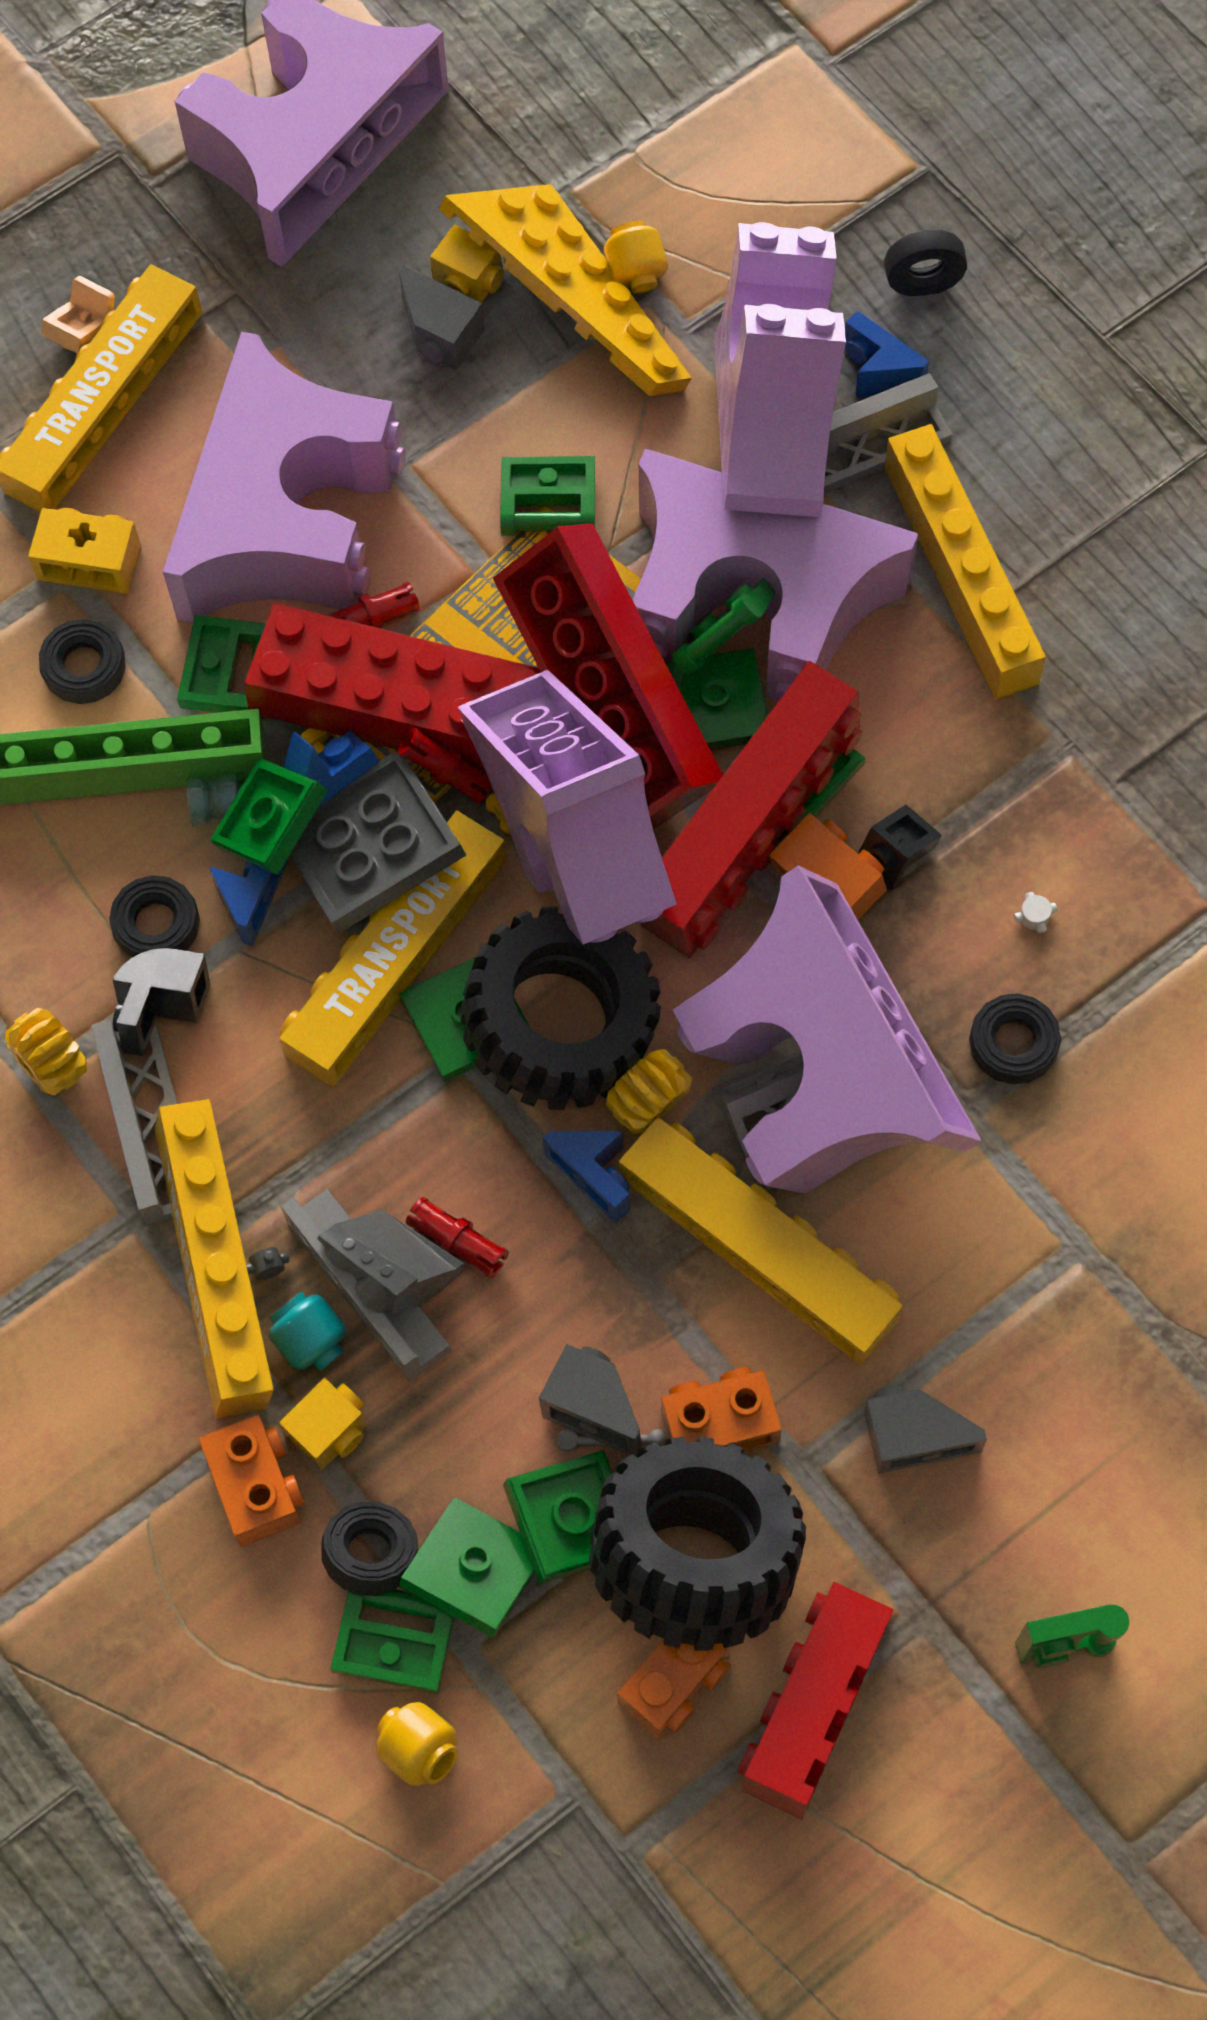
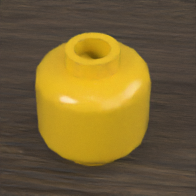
[604,221,668,294]
[376,1702,459,1786]

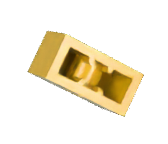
[28,508,141,594]

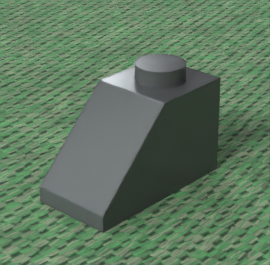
[399,266,485,370]
[539,1344,642,1457]
[864,1386,987,1474]

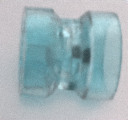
[187,773,240,826]

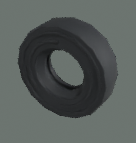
[884,230,967,297]
[39,619,126,704]
[109,875,200,958]
[969,993,1061,1084]
[321,1502,418,1596]

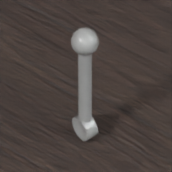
[557,1429,668,1452]

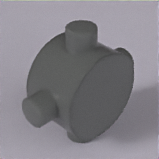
[246,1247,289,1280]

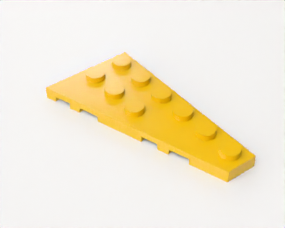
[439,184,692,397]

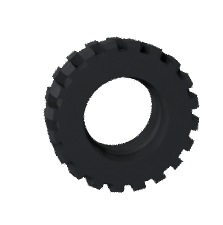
[460,906,661,1110]
[589,1437,806,1651]

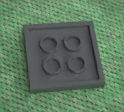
[290,750,466,934]

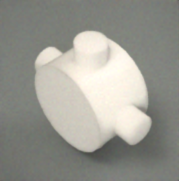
[1014,892,1057,934]

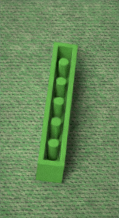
[0,709,267,805]

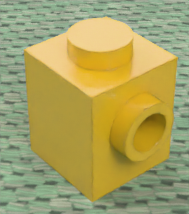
[430,224,504,303]
[279,1377,366,1471]

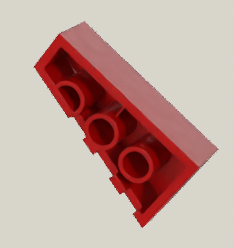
[737,1581,894,1820]

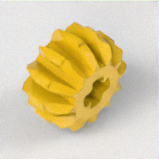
[5,1008,87,1096]
[606,1049,693,1134]

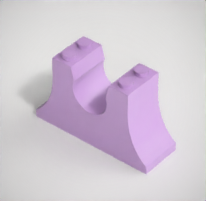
[174,0,449,267]
[714,222,846,517]
[163,332,406,623]
[632,449,919,703]
[458,670,677,945]
[673,866,981,1194]

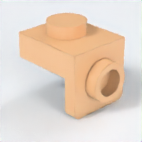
[41,276,115,354]

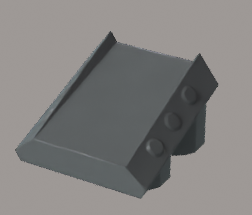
[317,1209,464,1315]

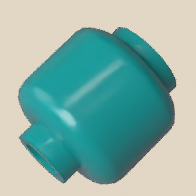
[269,1291,347,1371]

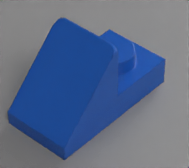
[845,311,929,398]
[284,731,379,807]
[210,859,289,946]
[543,1131,630,1224]

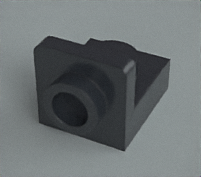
[858,805,942,890]

